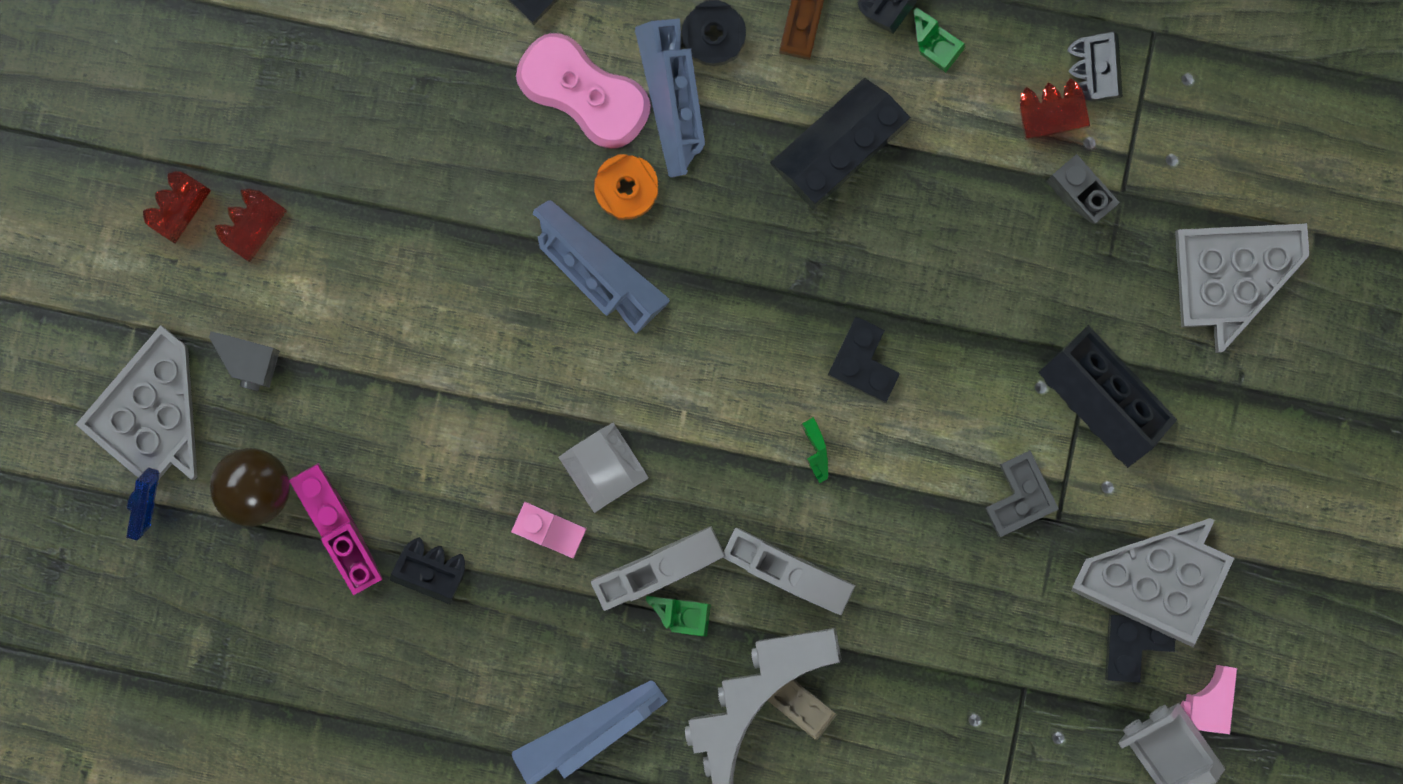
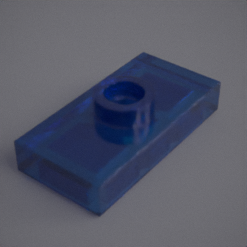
[126,467,160,541]

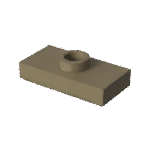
[767,679,837,740]

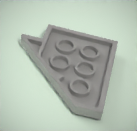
[1175,224,1309,353]
[75,325,197,487]
[1072,518,1234,648]

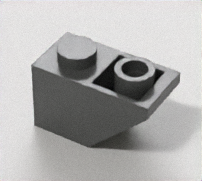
[1046,154,1120,225]

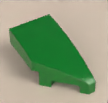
[913,7,965,73]
[801,417,828,484]
[646,596,711,636]

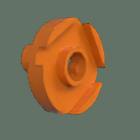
[594,154,658,220]

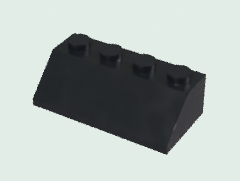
[770,78,911,210]
[1038,325,1177,468]

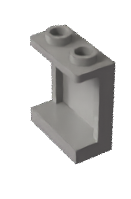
[1118,703,1225,784]

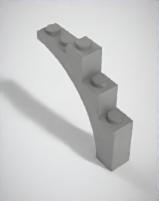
[685,628,842,784]

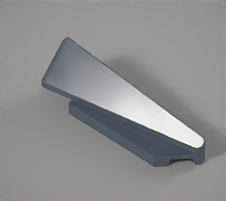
[635,19,705,177]
[533,200,670,334]
[512,680,668,784]

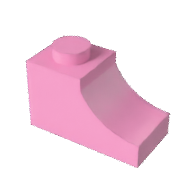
[511,502,587,559]
[1181,665,1237,734]

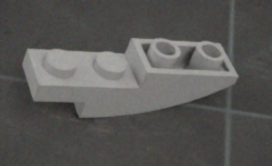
[590,526,725,611]
[723,528,856,615]

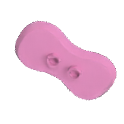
[516,33,651,149]

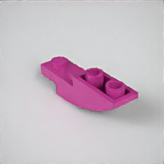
[289,463,382,595]

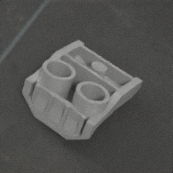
[558,422,649,513]

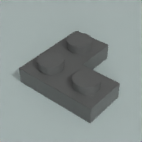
[985,450,1059,537]

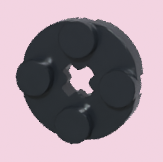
[682,0,746,66]

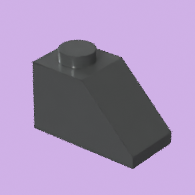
[209,331,280,391]

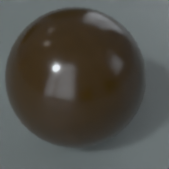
[210,448,290,527]

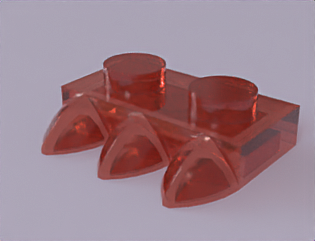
[1019,78,1090,140]
[143,171,211,244]
[215,189,287,262]

